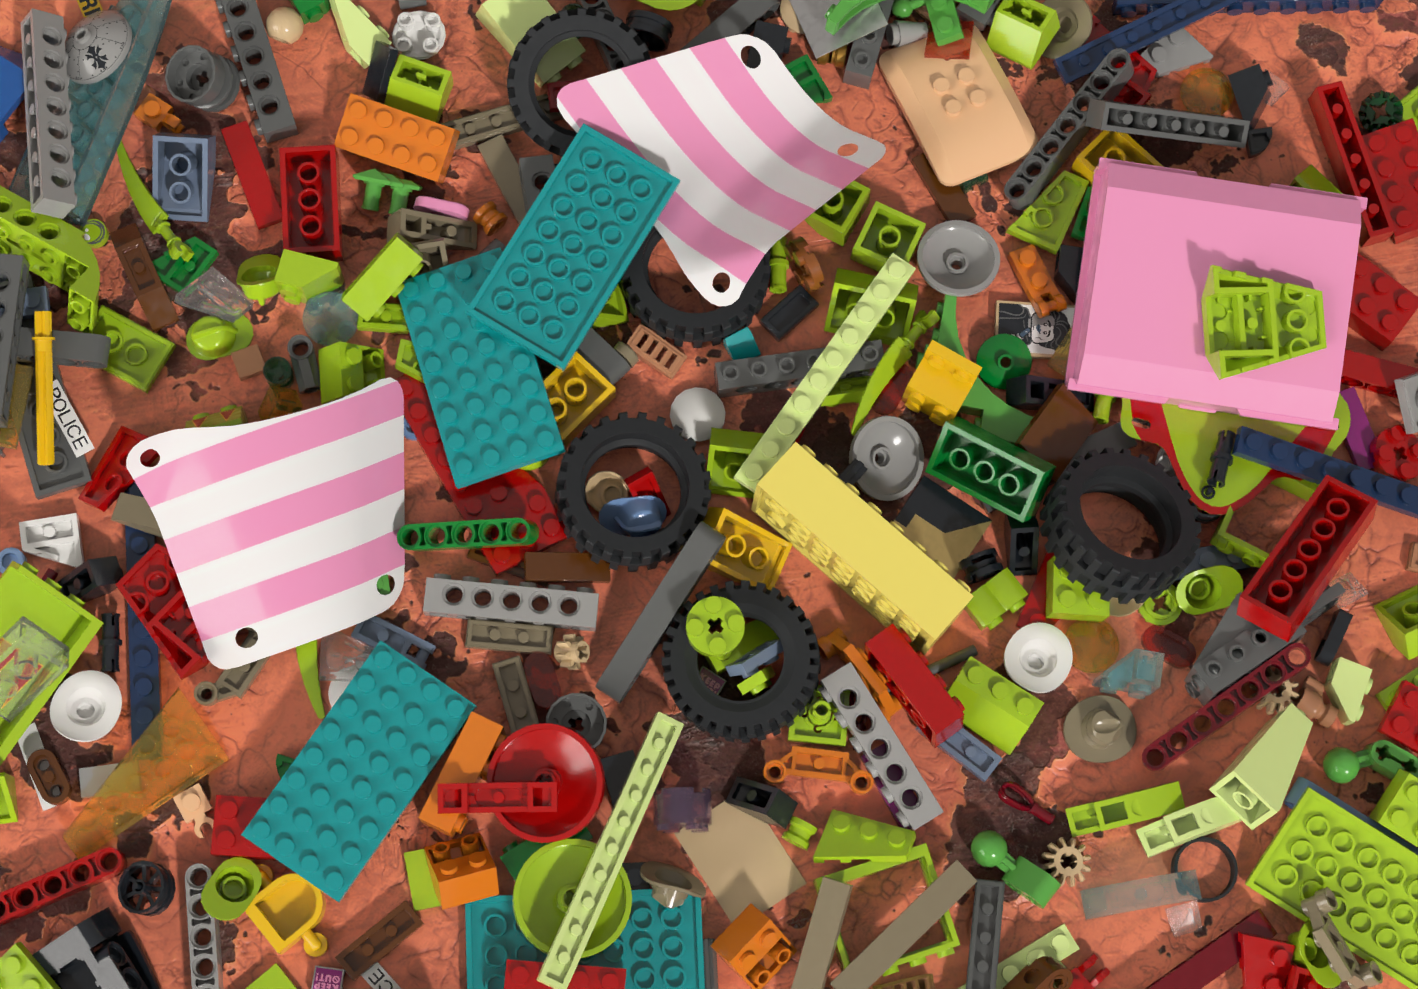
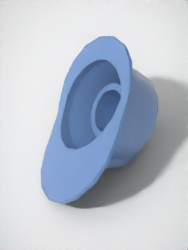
[599,495,667,537]

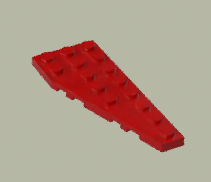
[395,374,567,577]

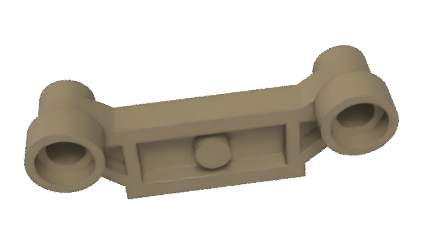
[194,627,271,706]
[1301,887,1383,989]

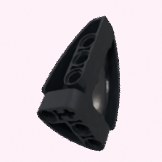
[32,907,160,989]

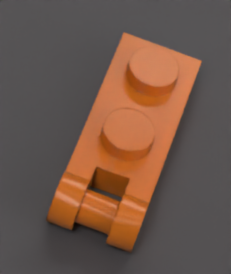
[1007,244,1067,318]

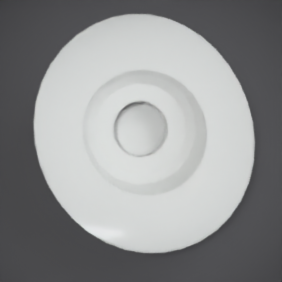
[1004,622,1073,693]
[50,670,122,742]

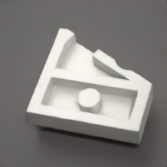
[19,513,84,568]

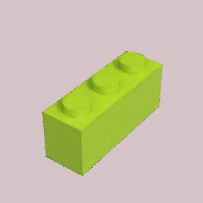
[341,232,424,322]

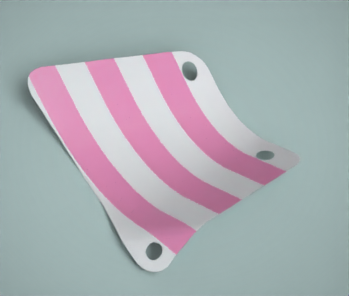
[557,34,886,306]

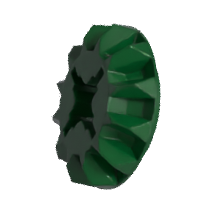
[1358,90,1403,132]

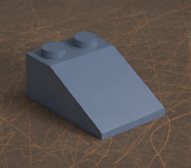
[152,132,216,222]

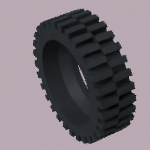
[662,580,821,743]

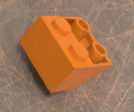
[424,832,499,910]
[710,903,797,989]

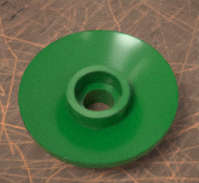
[976,334,1032,389]

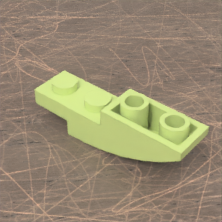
[1136,796,1242,858]

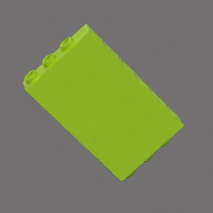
[0,561,103,765]

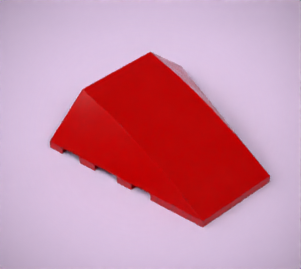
[116,543,241,680]

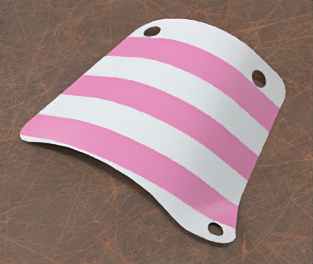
[126,377,405,670]

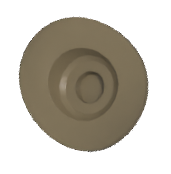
[1042,0,1093,59]
[1063,695,1137,763]
[640,861,706,908]

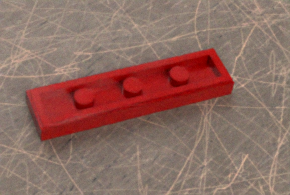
[221,120,282,230]

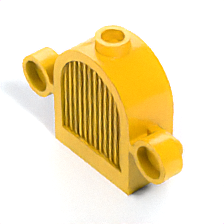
[245,864,329,957]

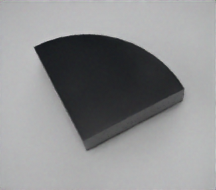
[1246,127,1272,159]

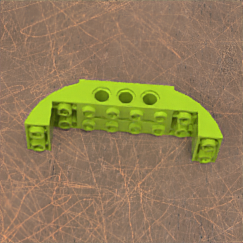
[0,185,100,334]

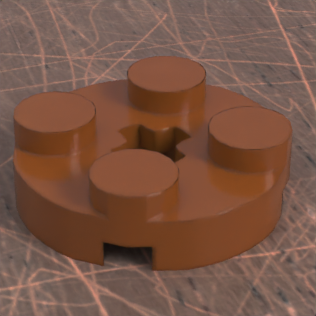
[784,236,824,291]

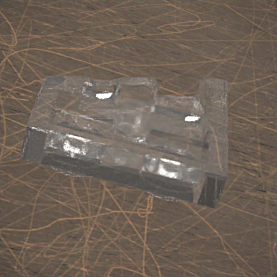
[174,267,254,323]
[319,631,374,681]

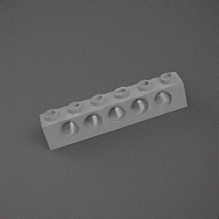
[423,574,599,632]
[818,662,944,831]

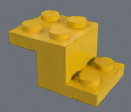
[901,340,982,426]

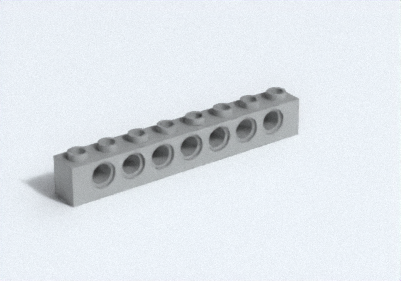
[20,8,78,219]

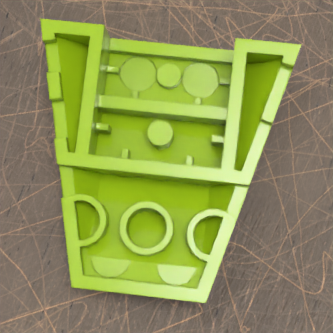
[1201,265,1327,380]

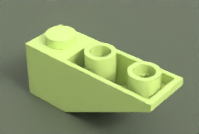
[329,0,392,69]

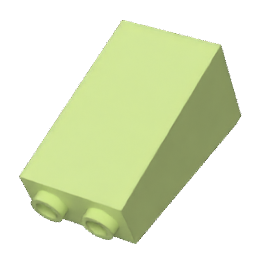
[475,0,586,87]
[1209,703,1313,830]

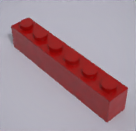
[1307,81,1396,248]

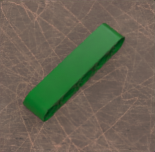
[397,518,539,552]

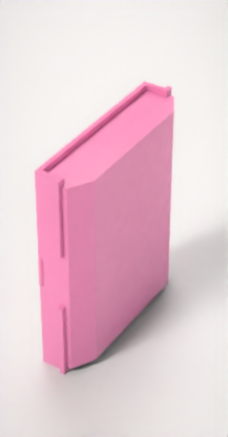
[1064,157,1368,431]

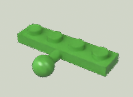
[892,0,965,47]

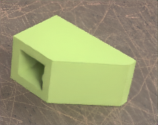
[1324,657,1373,726]

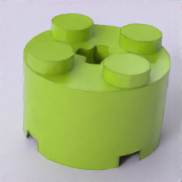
[686,596,745,657]

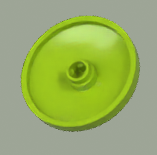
[512,839,632,959]

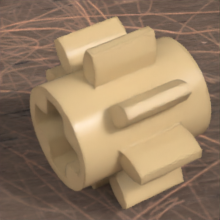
[554,634,590,670]

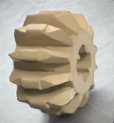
[1249,667,1299,715]
[1041,837,1091,887]

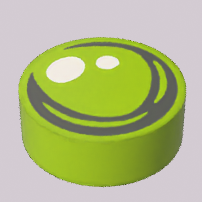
[79,219,109,248]

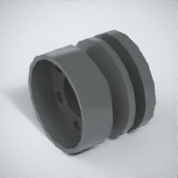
[165,45,240,112]
[546,693,607,749]

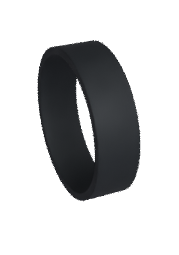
[1171,837,1238,903]

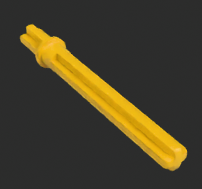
[32,311,55,465]

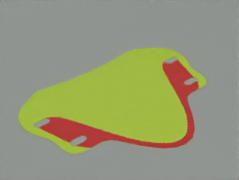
[1120,393,1351,515]

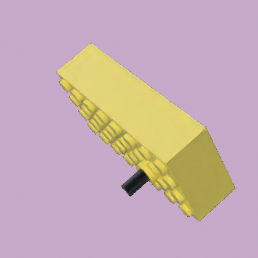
[751,442,974,655]

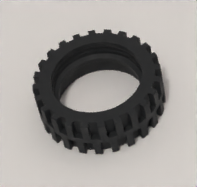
[507,8,651,156]
[621,226,771,348]
[555,412,712,572]
[1039,447,1202,604]

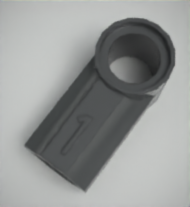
[287,335,320,394]

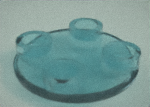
[303,291,358,346]

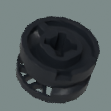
[958,548,1004,584]

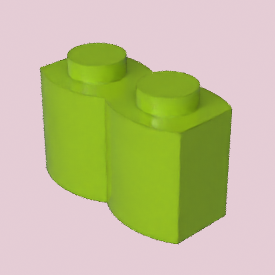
[964,567,1028,631]

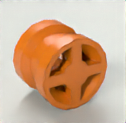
[473,201,508,236]

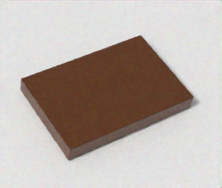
[1014,383,1098,483]

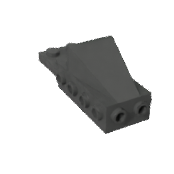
[1184,582,1346,706]

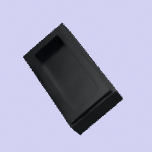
[362,41,399,103]
[759,284,819,342]

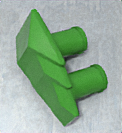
[353,168,423,214]

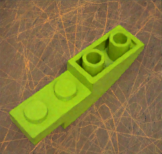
[1065,781,1185,837]

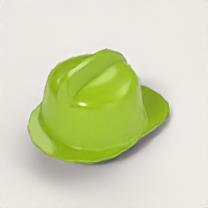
[236,254,281,306]
[186,311,253,361]
[1176,565,1243,615]
[201,857,262,920]
[1288,920,1342,988]

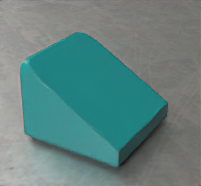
[723,326,761,360]

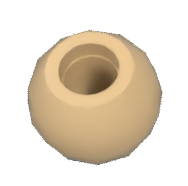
[266,6,304,45]

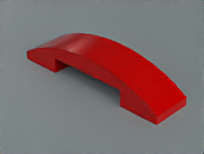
[437,782,558,814]

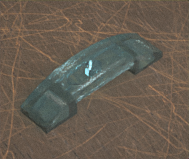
[1080,870,1202,920]

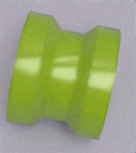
[781,816,818,850]

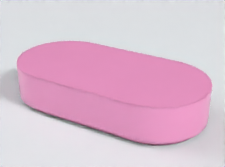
[413,196,470,221]

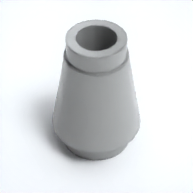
[886,20,928,47]

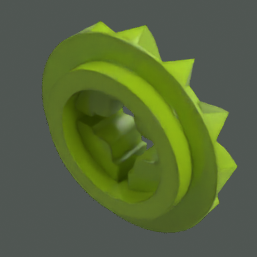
[1138,585,1182,626]

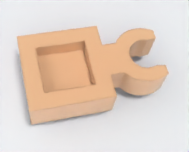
[173,783,214,839]

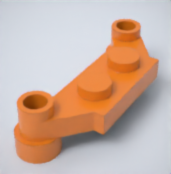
[817,628,902,723]
[763,746,874,795]

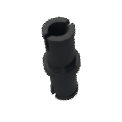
[1207,430,1236,488]
[99,613,122,673]

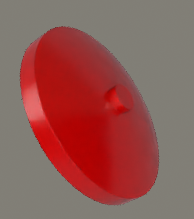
[487,723,605,843]

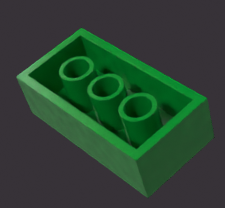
[925,416,1057,523]

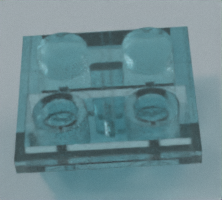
[1092,648,1165,699]

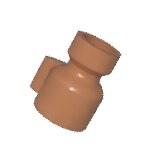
[1293,675,1339,728]

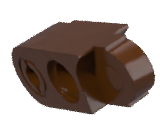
[1003,956,1073,989]

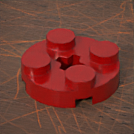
[1370,425,1418,482]

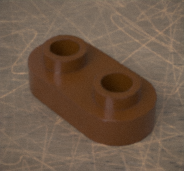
[27,749,72,805]

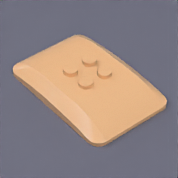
[879,22,1039,186]

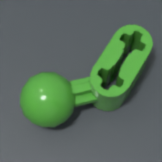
[1323,740,1418,784]
[971,830,1061,909]

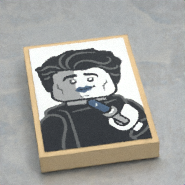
[994,300,1075,361]

